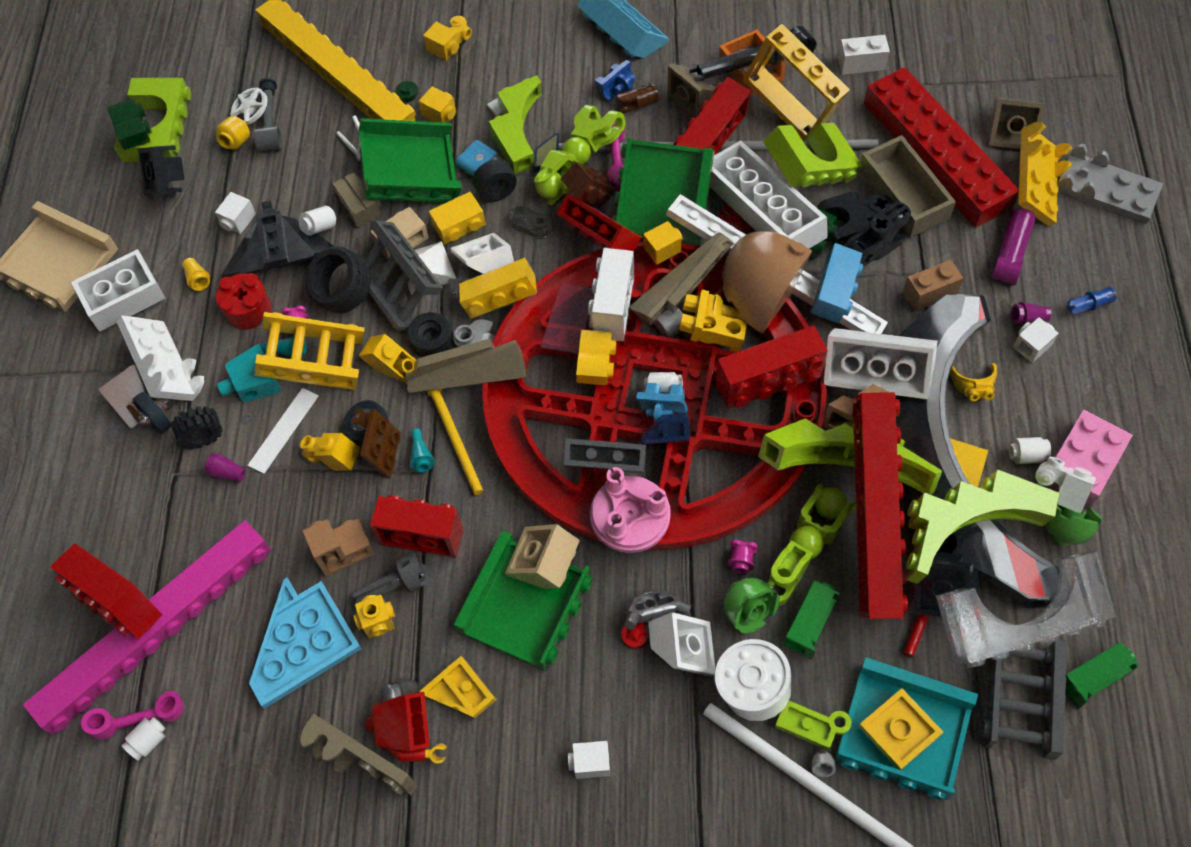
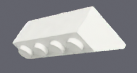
[824,328,938,399]

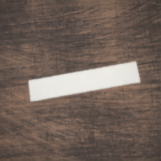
[248,388,319,474]

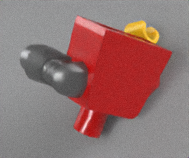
[365,678,447,764]

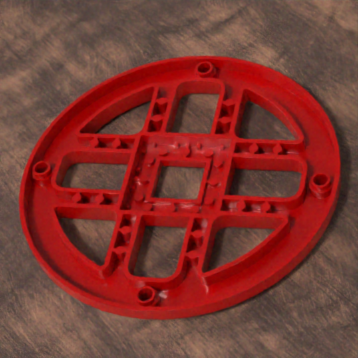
[482,242,827,550]

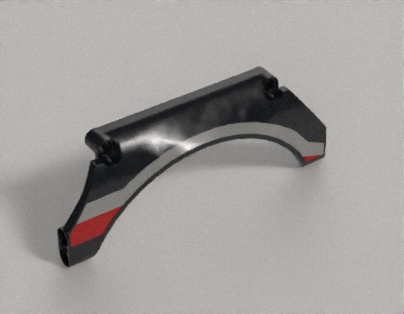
[895,294,1071,609]

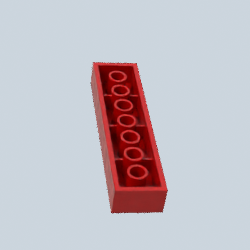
[864,67,1019,228]
[852,392,908,619]

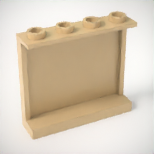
[0,201,118,312]

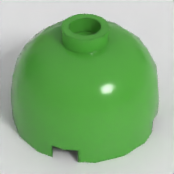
[1044,504,1102,546]
[724,577,780,634]

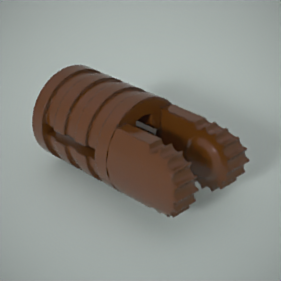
[617,82,659,114]

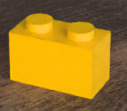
[429,191,486,245]

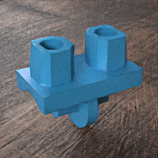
[636,383,688,422]

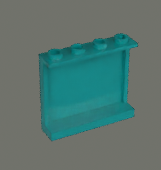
[835,657,978,801]

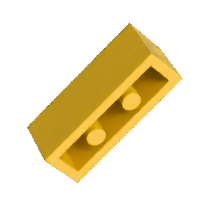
[459,258,537,319]

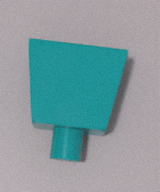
[217,344,282,402]

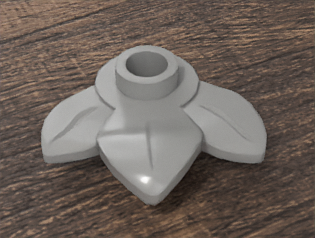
[453,319,495,347]

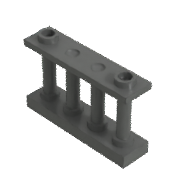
[365,221,443,331]
[981,630,1067,760]

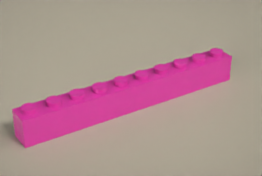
[23,520,271,735]

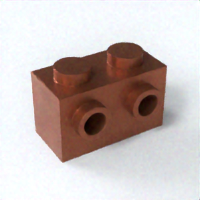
[561,161,615,207]

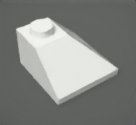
[451,233,514,274]
[401,241,457,295]
[648,612,716,676]

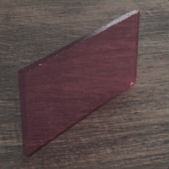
[541,283,594,355]

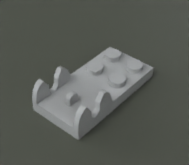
[1057,144,1163,224]

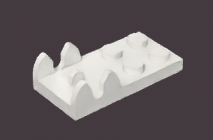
[117,315,204,401]

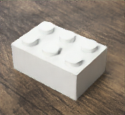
[588,248,634,341]
[71,249,166,332]

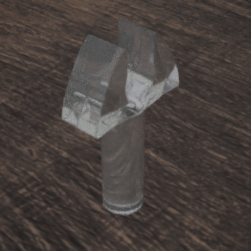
[449,261,470,298]

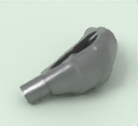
[624,590,691,630]

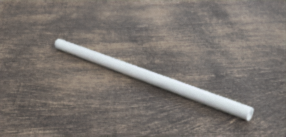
[703,703,914,847]

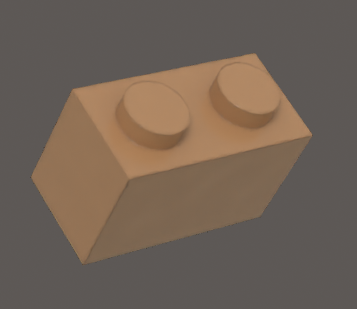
[903,260,964,311]

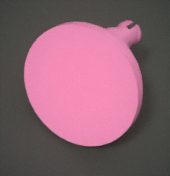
[590,467,670,553]

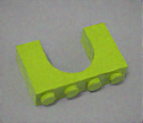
[114,78,191,162]
[763,123,863,187]

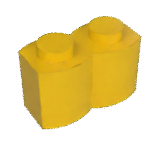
[576,330,616,385]

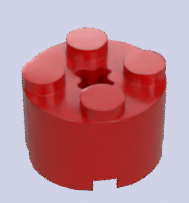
[216,274,272,330]

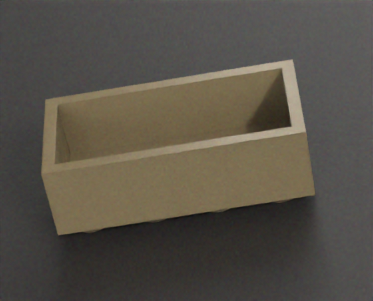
[859,135,956,238]

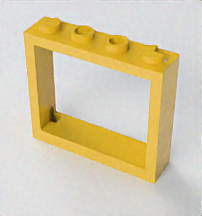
[742,24,850,140]

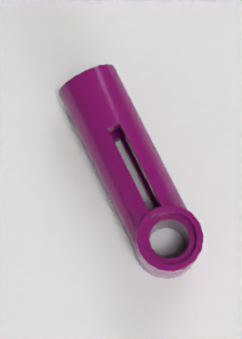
[991,209,1035,286]

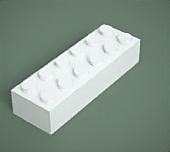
[709,140,828,249]

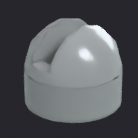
[812,752,836,777]

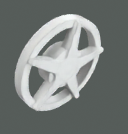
[230,88,268,125]

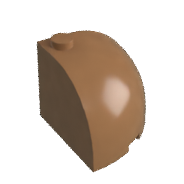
[721,231,812,334]

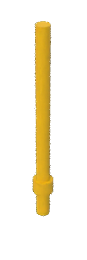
[426,389,484,495]

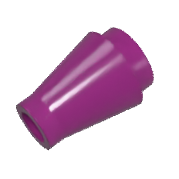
[1011,302,1051,326]
[204,453,246,483]

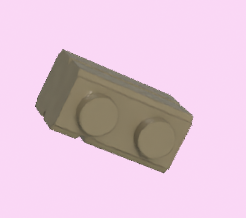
[331,172,381,228]

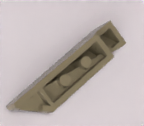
[630,232,734,325]
[405,338,526,393]

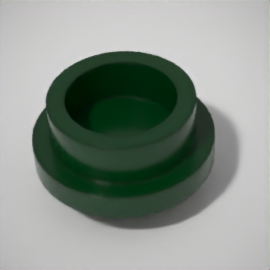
[396,81,418,102]

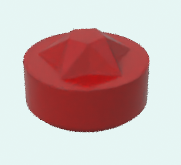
[621,623,649,650]

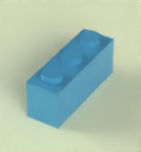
[810,243,863,323]

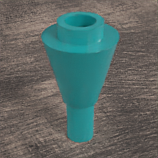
[261,336,307,358]
[410,428,435,473]

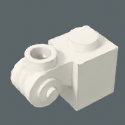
[1035,457,1096,514]

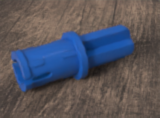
[1066,287,1117,314]

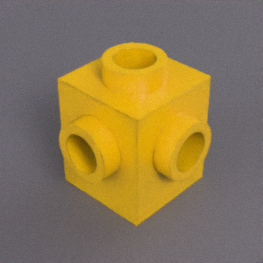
[353,594,396,639]

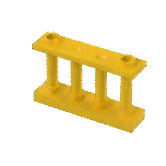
[254,312,365,390]

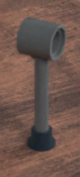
[254,78,282,152]

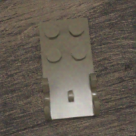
[300,713,418,796]

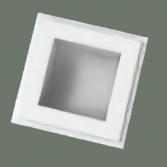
[653,308,683,338]

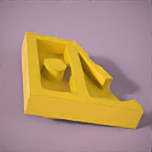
[420,656,497,718]

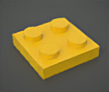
[859,688,943,771]

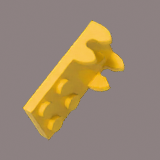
[1018,122,1072,227]

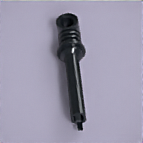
[689,26,817,81]

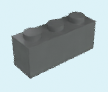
[563,438,646,474]

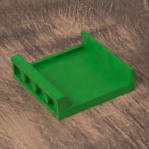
[358,118,461,202]
[612,138,715,246]
[453,530,593,672]

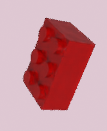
[370,495,464,558]

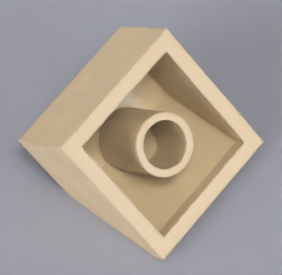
[505,524,580,589]

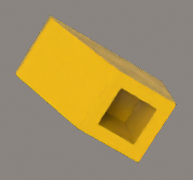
[359,334,416,383]

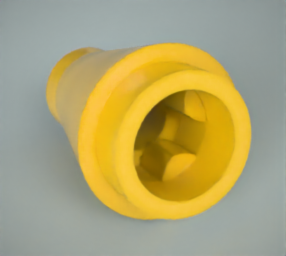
[182,258,210,291]

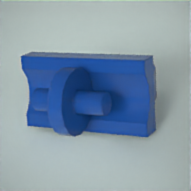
[594,60,636,103]

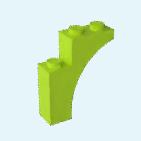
[489,75,542,175]

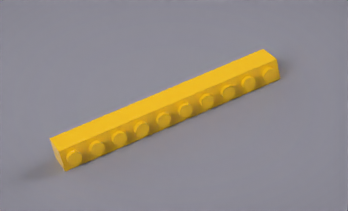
[255,0,416,121]

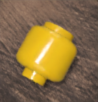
[215,116,250,150]

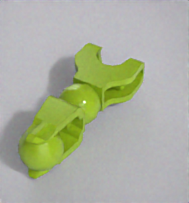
[534,105,626,206]
[768,483,856,606]

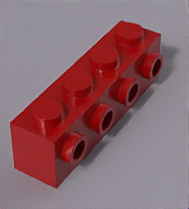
[556,193,642,251]

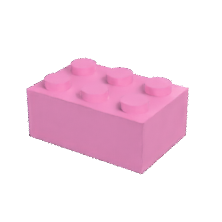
[1049,410,1133,508]

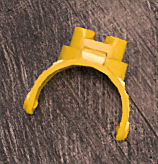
[949,363,997,401]

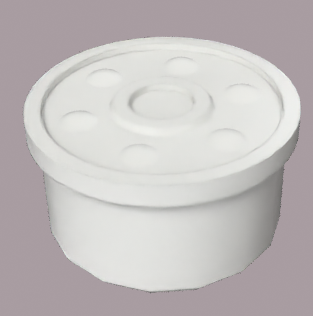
[715,639,791,721]

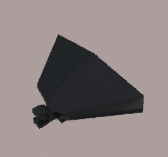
[221,200,334,278]

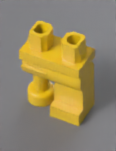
[679,290,747,352]

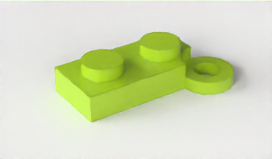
[775,700,852,751]

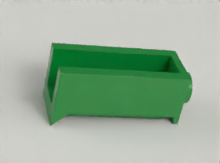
[784,581,839,659]
[1065,642,1140,710]

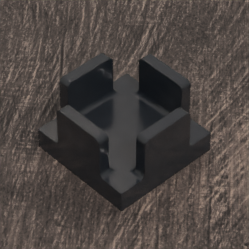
[138,145,184,195]
[914,552,979,620]

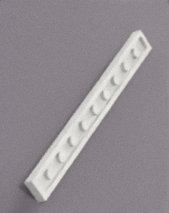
[666,194,888,334]

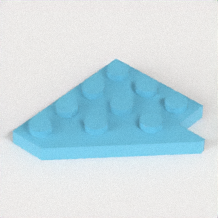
[249,578,362,709]

